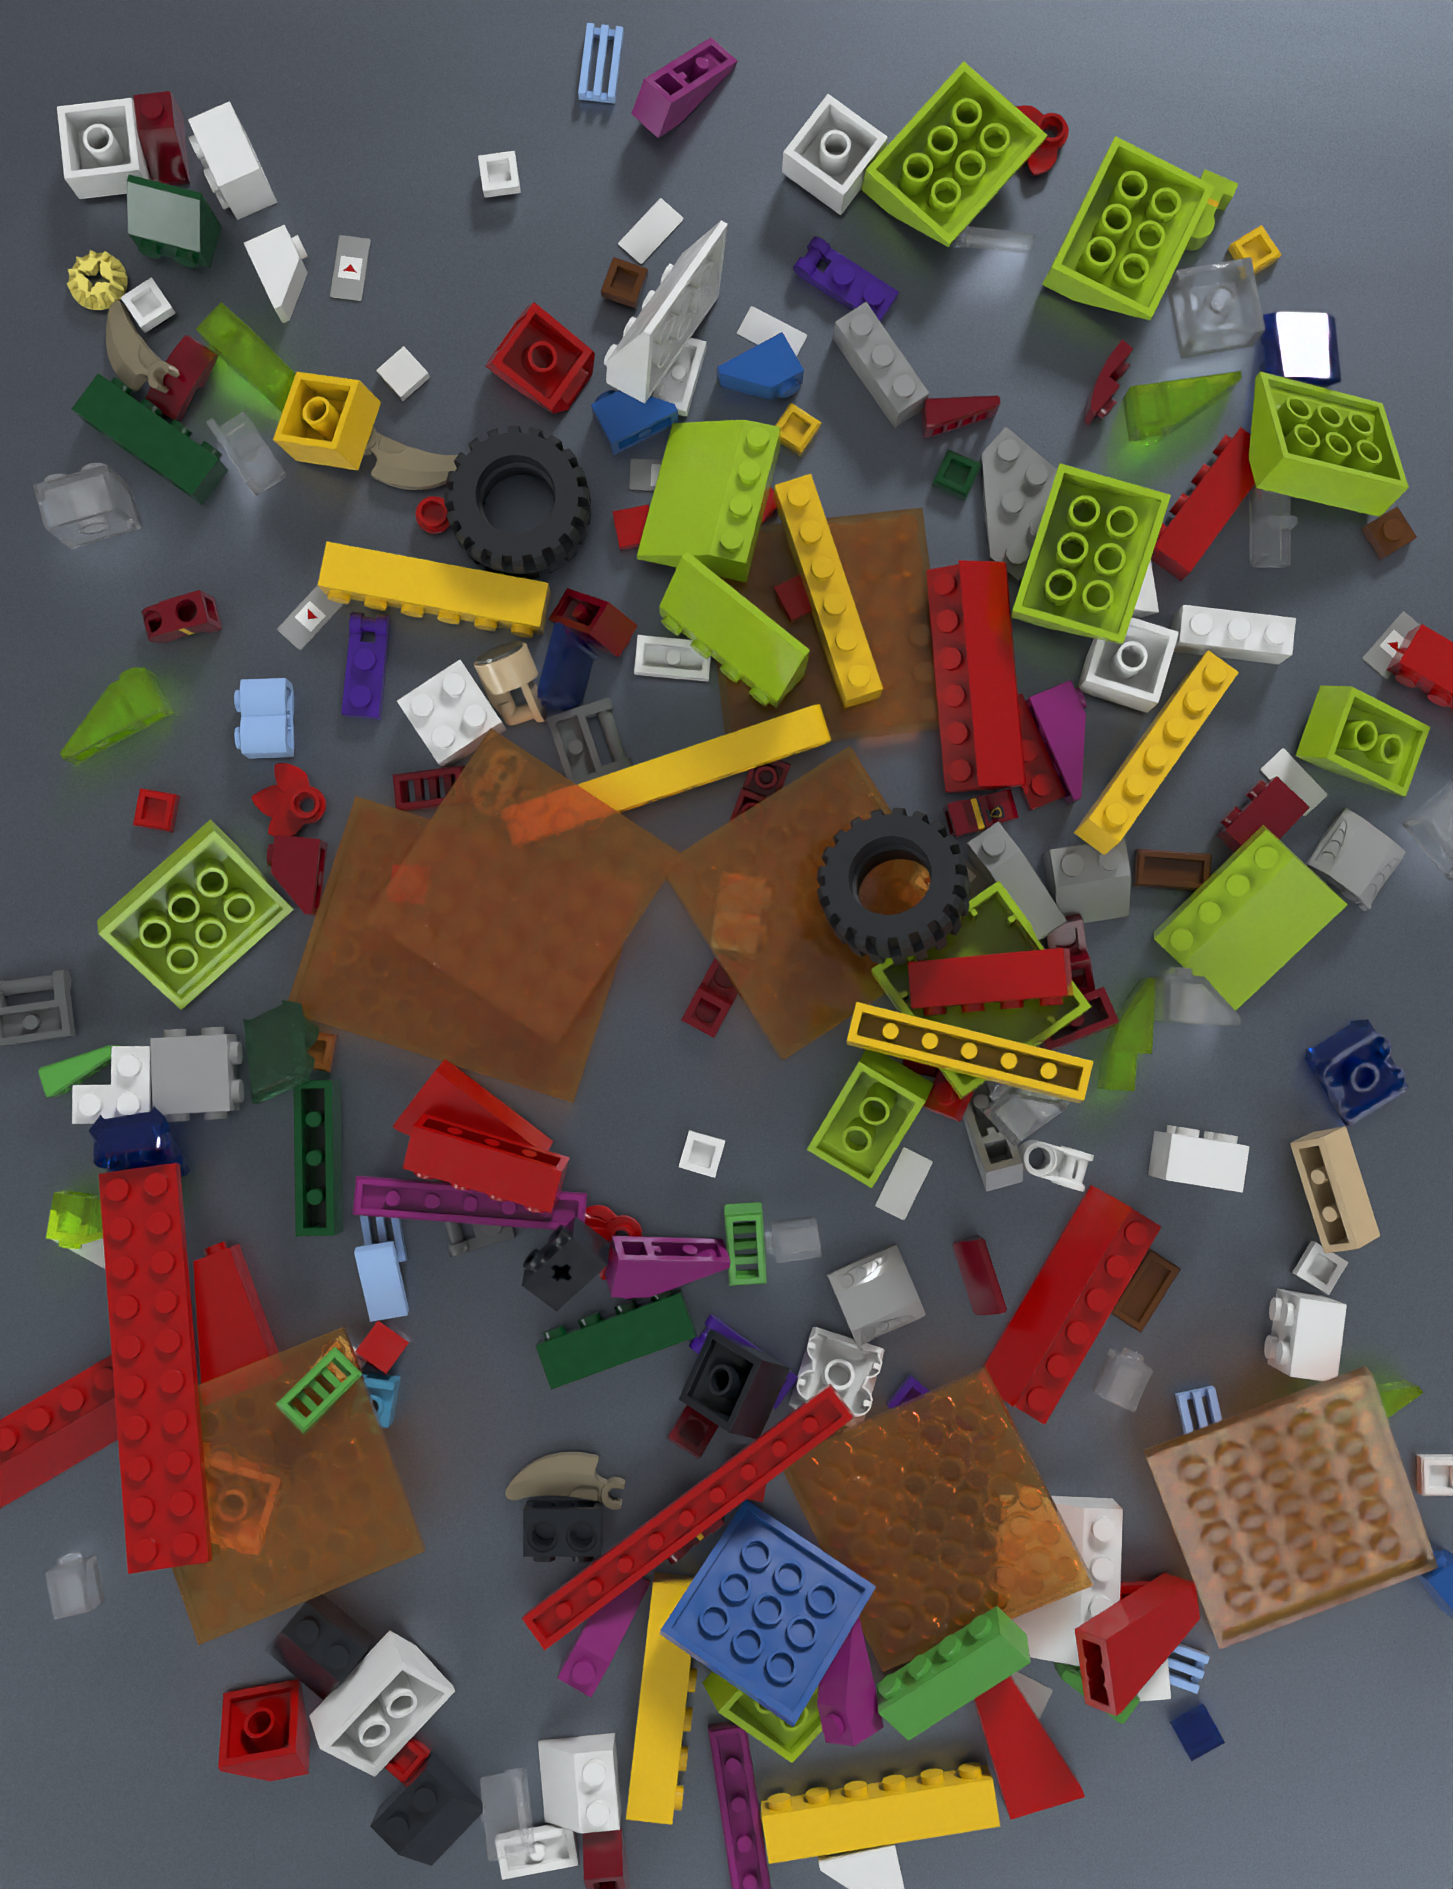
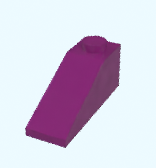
[631,37,738,138]
[1026,680,1087,806]
[605,1236,731,1299]
[557,1577,651,1697]
[817,1617,884,1747]

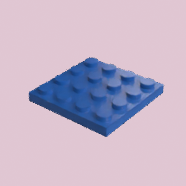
[660,1500,876,1727]

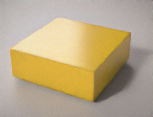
[1228,225,1282,279]
[775,403,822,457]

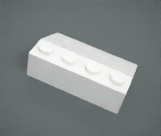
[604,220,728,404]
[995,1494,1123,1666]

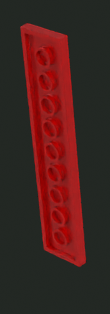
[98,1163,213,1574]

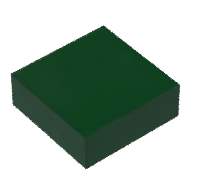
[932,449,981,501]

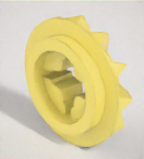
[67,250,128,310]

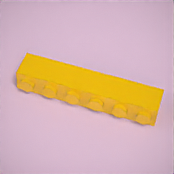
[773,474,883,709]
[318,541,552,638]
[1074,650,1239,855]
[847,1002,1093,1103]
[626,1572,697,1825]
[761,1762,1001,1864]

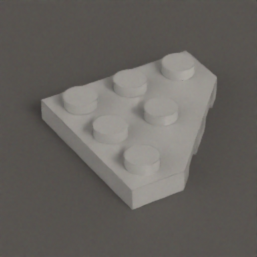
[980,427,1057,584]

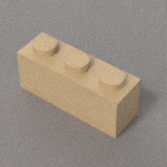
[1290,1126,1380,1253]

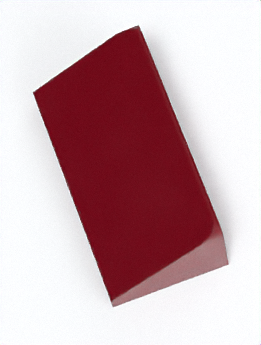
[952,1235,1007,1315]

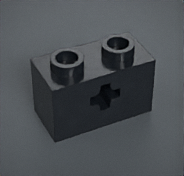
[522,1217,610,1312]

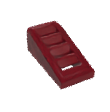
[922,395,1001,438]
[392,765,475,812]

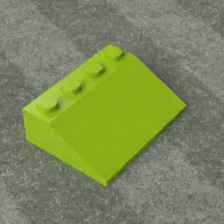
[861,61,1048,247]
[1042,136,1215,320]
[1249,371,1409,517]
[637,419,781,582]
[1011,463,1171,644]
[659,551,810,709]
[97,819,294,1010]
[1154,825,1348,1011]

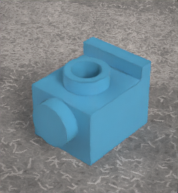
[350,1371,401,1433]

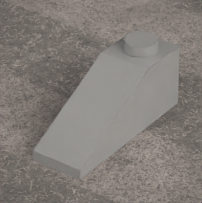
[967,822,1067,941]
[963,1080,1023,1192]

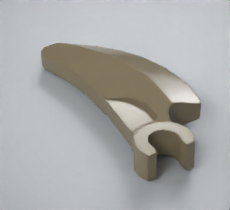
[106,300,180,393]
[364,427,458,490]
[505,1452,626,1510]

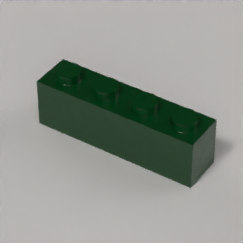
[72,373,228,505]
[293,1080,343,1237]
[536,1289,697,1390]

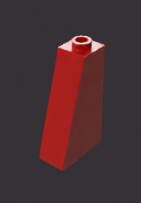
[392,1059,554,1151]
[193,1241,286,1406]
[1074,1573,1200,1716]
[973,1675,1085,1820]

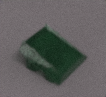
[243,1000,319,1104]

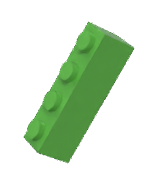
[877,1606,1031,1741]

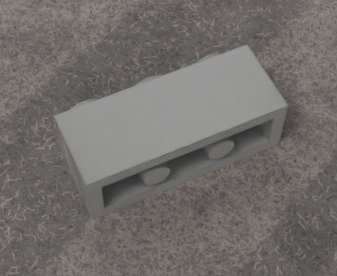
[833,302,929,428]

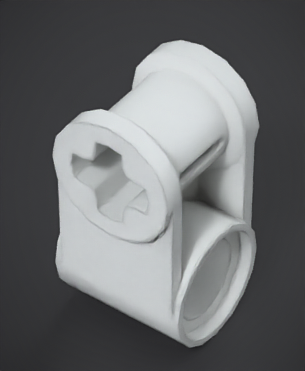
[1018,1140,1094,1192]

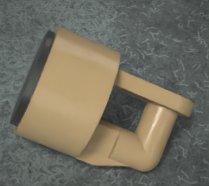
[474,641,547,726]

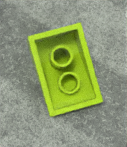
[1295,685,1430,797]
[807,1049,934,1188]
[702,1671,822,1763]

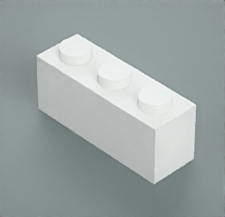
[1171,605,1296,665]

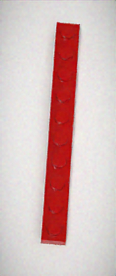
[521,1383,854,1651]

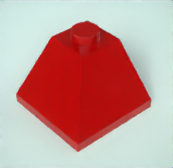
[218,1679,310,1781]

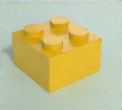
[273,372,381,471]

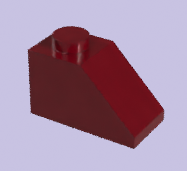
[133,91,191,186]
[548,588,638,657]
[267,835,328,917]
[583,1828,630,1889]

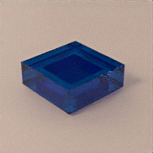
[1170,1704,1225,1761]

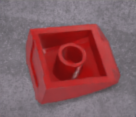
[485,302,595,414]

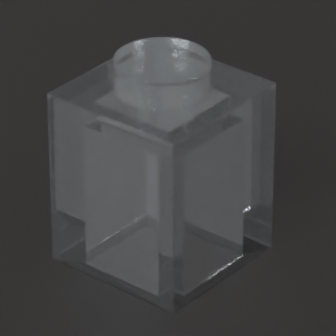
[764,1216,822,1263]
[1092,1347,1153,1413]
[45,1552,105,1620]

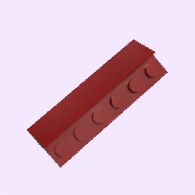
[926,560,1026,794]
[975,1185,1162,1425]
[0,1354,118,1509]

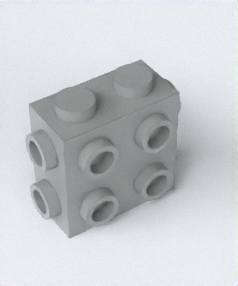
[150,1027,244,1122]

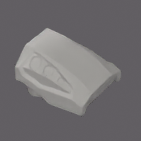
[1305,807,1406,911]
[827,1244,926,1347]

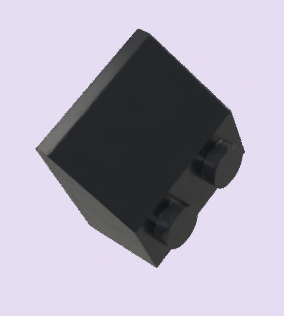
[679,1329,791,1439]
[265,1588,374,1700]
[370,1752,487,1866]

